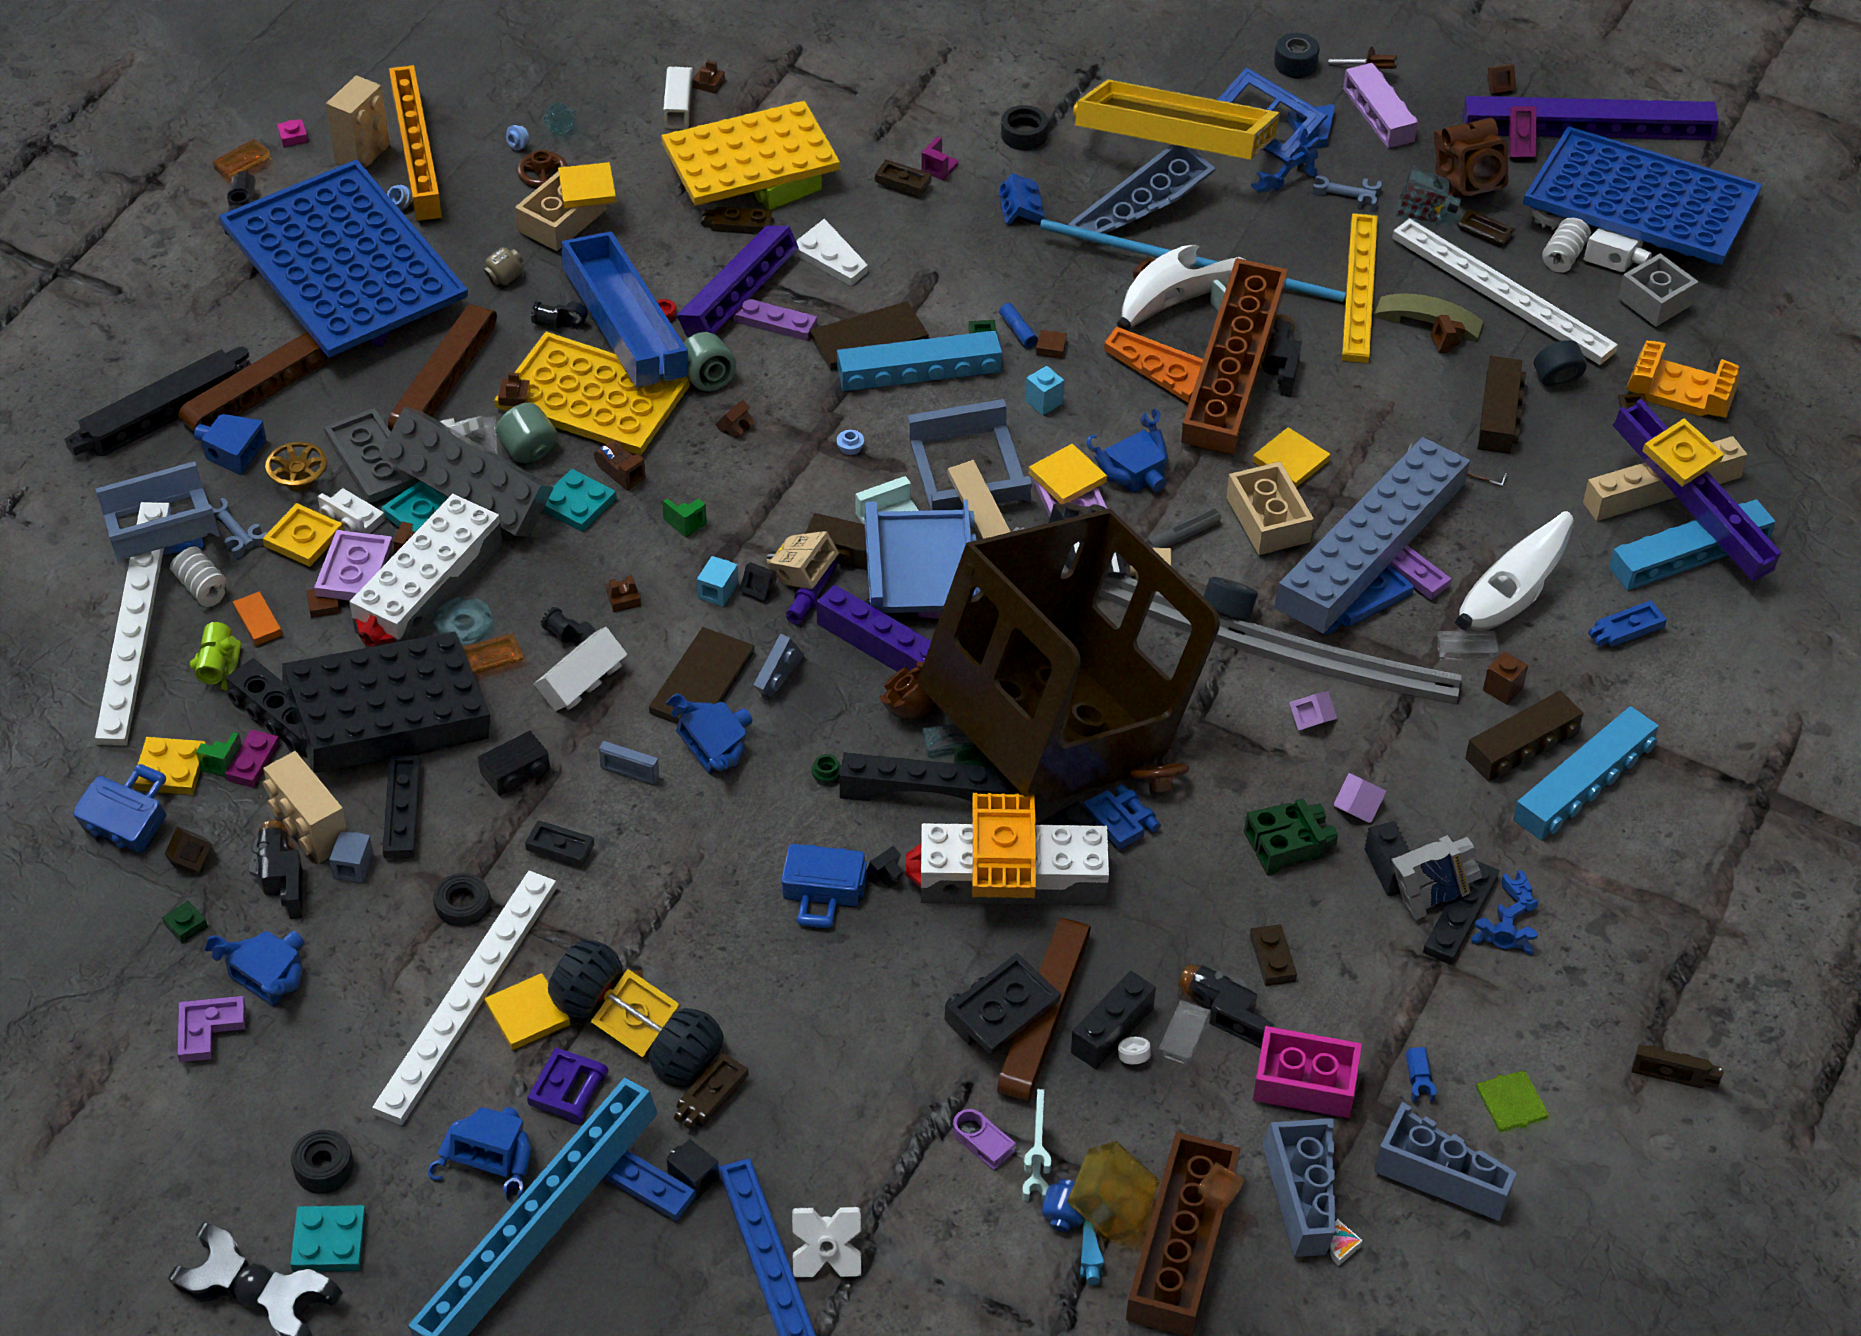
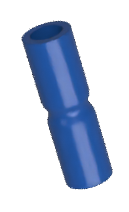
[999,303,1038,348]

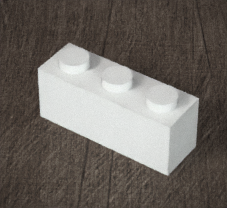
[534,627,627,711]

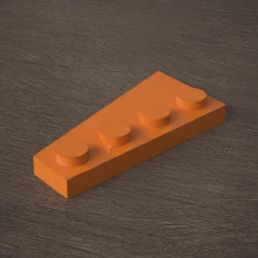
[1104,326,1203,403]

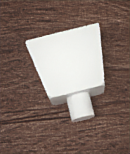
[1583,228,1652,272]

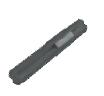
[1144,508,1221,548]

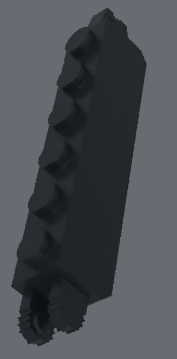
[65,346,251,456]

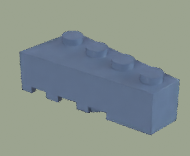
[1374,1102,1517,1221]
[1262,1118,1335,1257]

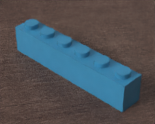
[837,331,1002,391]
[1609,499,1776,591]
[1513,706,1659,840]

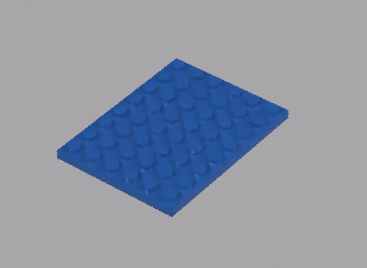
[1522,126,1762,265]
[219,159,468,358]

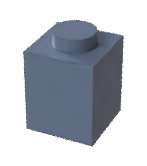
[329,831,373,883]

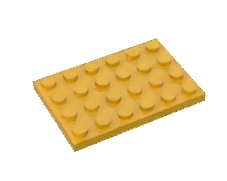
[661,101,840,206]
[494,332,690,455]

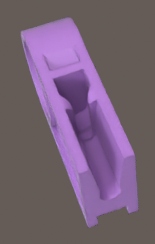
[953,1109,1016,1171]

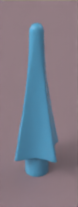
[1080,1205,1105,1285]

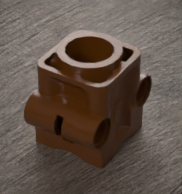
[1434,118,1509,199]

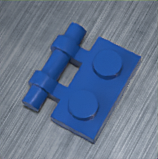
[1083,784,1161,850]

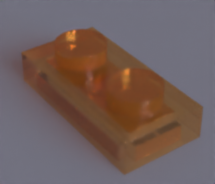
[213,139,270,181]
[463,633,523,675]

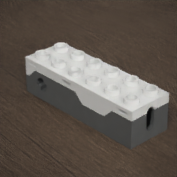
[349,494,503,647]
[906,823,1109,905]

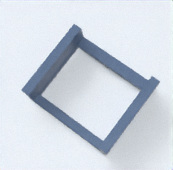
[907,399,1032,510]
[96,461,220,563]

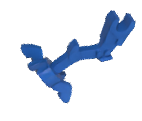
[1250,126,1320,193]
[1471,870,1539,955]

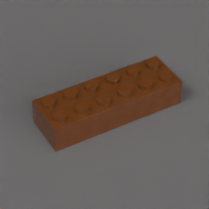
[1126,1132,1241,1336]

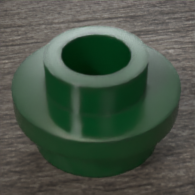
[812,754,841,783]

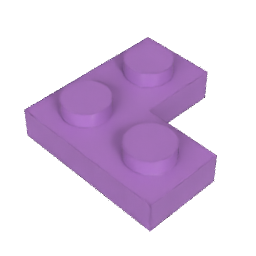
[178,996,245,1062]

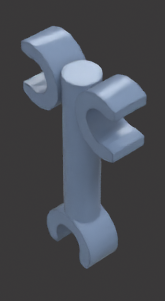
[1312,175,1382,212]
[212,498,267,559]

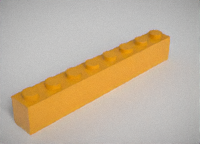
[389,65,442,221]

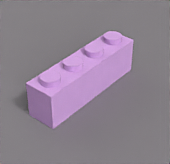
[1343,63,1418,148]

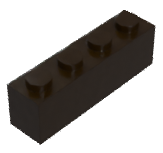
[1477,355,1526,454]
[805,513,868,571]
[1465,690,1584,782]

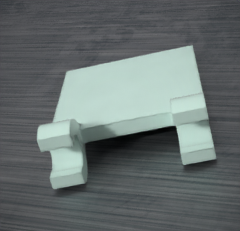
[1022,1089,1051,1202]

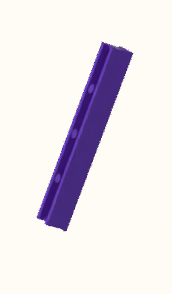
[1612,399,1782,582]

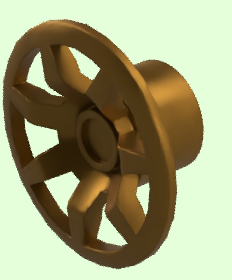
[265,442,327,492]

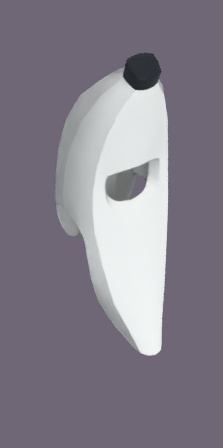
[1117,245,1245,331]
[1455,511,1574,631]

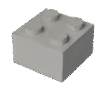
[1618,253,1699,326]

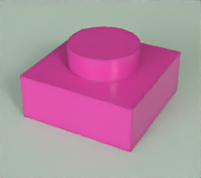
[277,119,308,147]

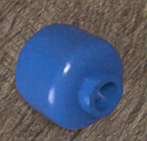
[1041,1179,1089,1232]

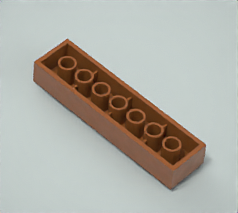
[1181,258,1288,455]

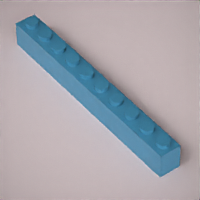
[408,1078,658,1336]

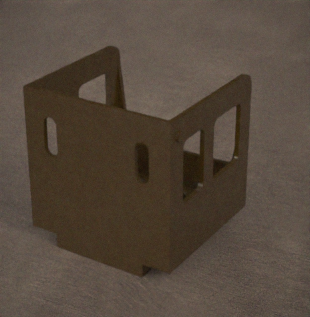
[917,508,1220,802]

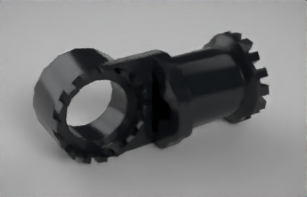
[531,301,588,329]
[540,607,596,646]

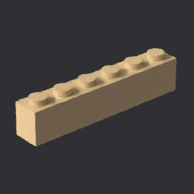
[1583,436,1748,521]

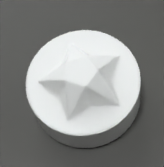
[1118,1037,1151,1064]

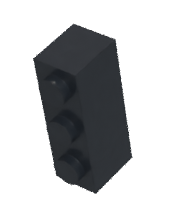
[1071,970,1156,1070]

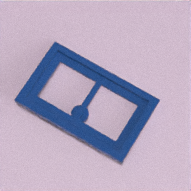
[1218,67,1328,162]

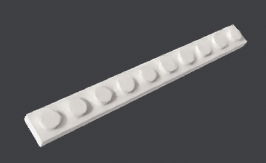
[1392,219,1618,365]
[95,502,171,746]
[372,871,557,1126]

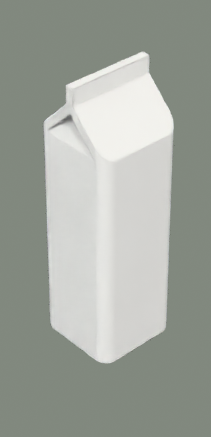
[663,67,693,129]

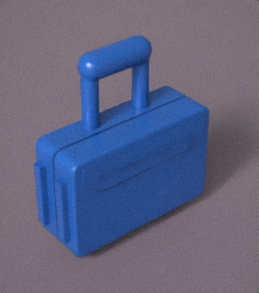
[73,764,167,853]
[781,844,867,929]

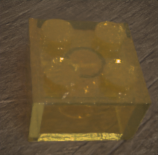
[1067,1141,1160,1241]

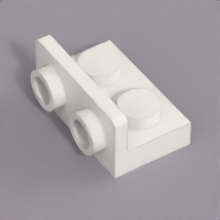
[318,488,385,534]

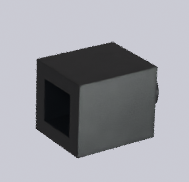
[666,1139,720,1200]

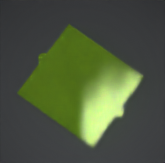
[1475,1070,1549,1132]

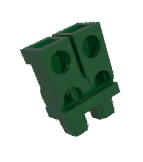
[1243,798,1338,875]

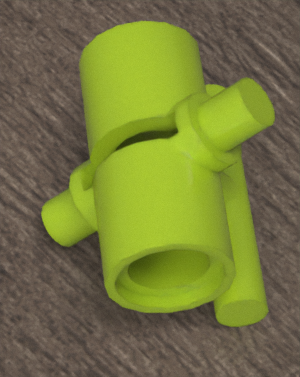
[190,622,242,691]

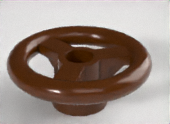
[517,150,568,187]
[1129,763,1189,792]

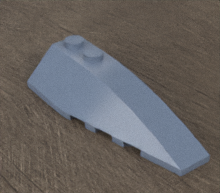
[1068,144,1215,243]

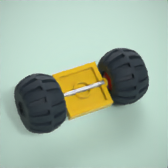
[548,940,724,1087]

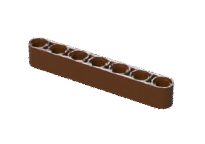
[388,304,497,431]
[178,332,342,432]
[997,917,1091,1102]

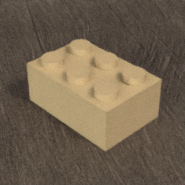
[326,75,390,168]
[515,166,607,251]
[1226,461,1314,555]
[263,751,347,863]

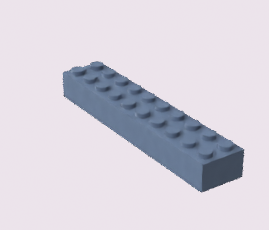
[1274,437,1470,634]

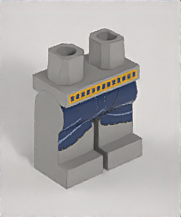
[1391,835,1482,920]

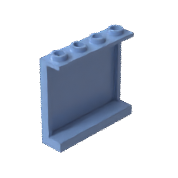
[864,500,980,613]

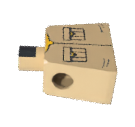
[767,531,839,589]

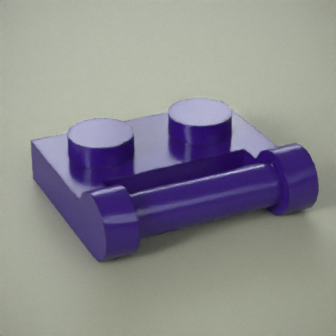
[527,1047,609,1125]

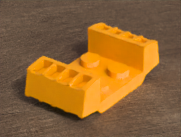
[1626,340,1739,418]
[972,793,1036,898]

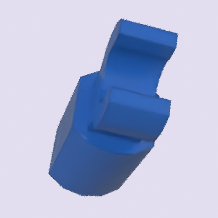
[1406,1047,1437,1103]

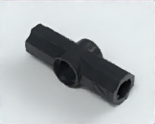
[224,171,256,235]

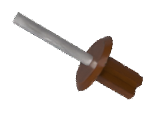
[1328,46,1397,69]

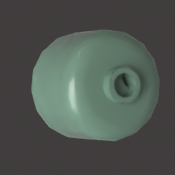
[684,332,737,392]
[495,403,558,464]

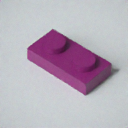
[1509,106,1536,158]
[225,729,280,788]

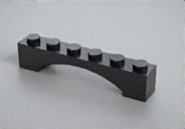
[840,752,1022,802]

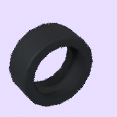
[1001,105,1048,150]

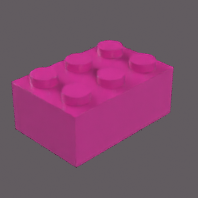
[1253,1026,1362,1118]

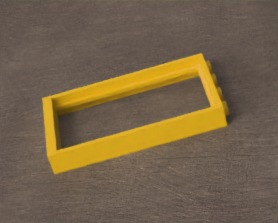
[1073,79,1280,160]

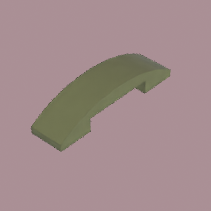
[1374,294,1484,342]

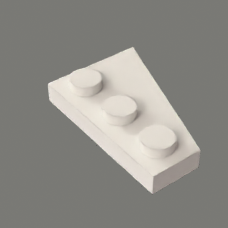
[794,219,868,286]

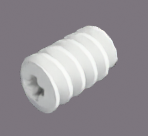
[1542,218,1591,273]
[170,546,227,607]

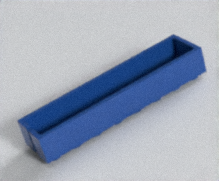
[562,231,688,387]

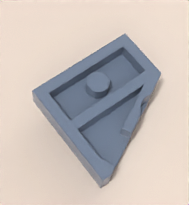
[754,634,804,698]

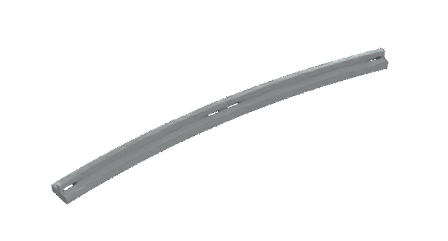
[1013,527,1462,704]

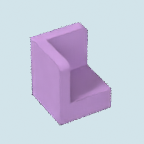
[1289,691,1337,731]
[1334,773,1386,823]

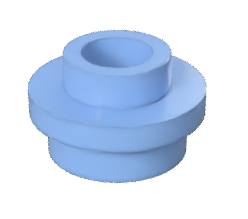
[506,125,529,151]
[387,185,412,210]
[837,430,864,455]

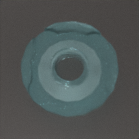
[435,597,493,646]

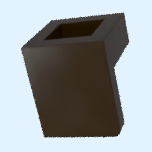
[165,826,212,872]

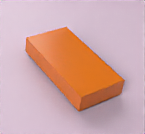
[233,591,283,646]

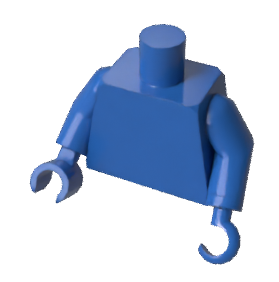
[1086,409,1168,492]
[666,693,753,774]
[204,931,305,1007]
[428,1107,531,1200]

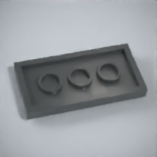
[324,408,420,503]

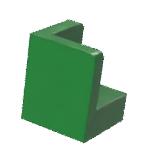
[662,498,707,537]
[196,732,242,777]

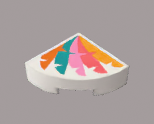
[1329,1219,1363,1266]

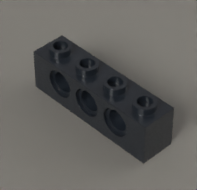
[226,658,307,758]

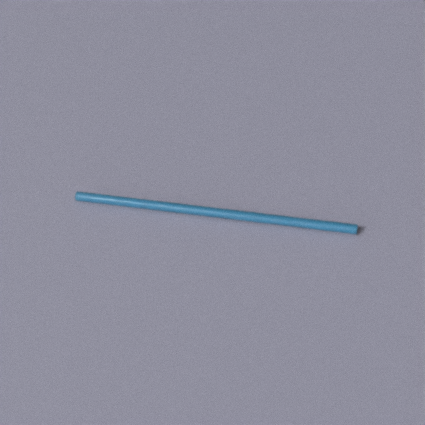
[1040,219,1346,303]

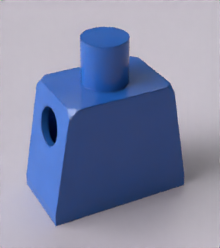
[194,414,267,475]

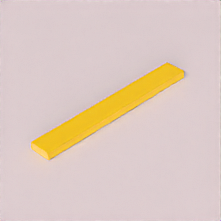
[1342,213,1378,363]

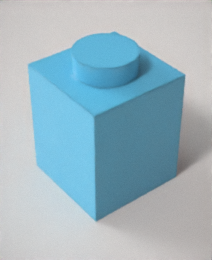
[1025,366,1065,415]
[697,556,739,607]

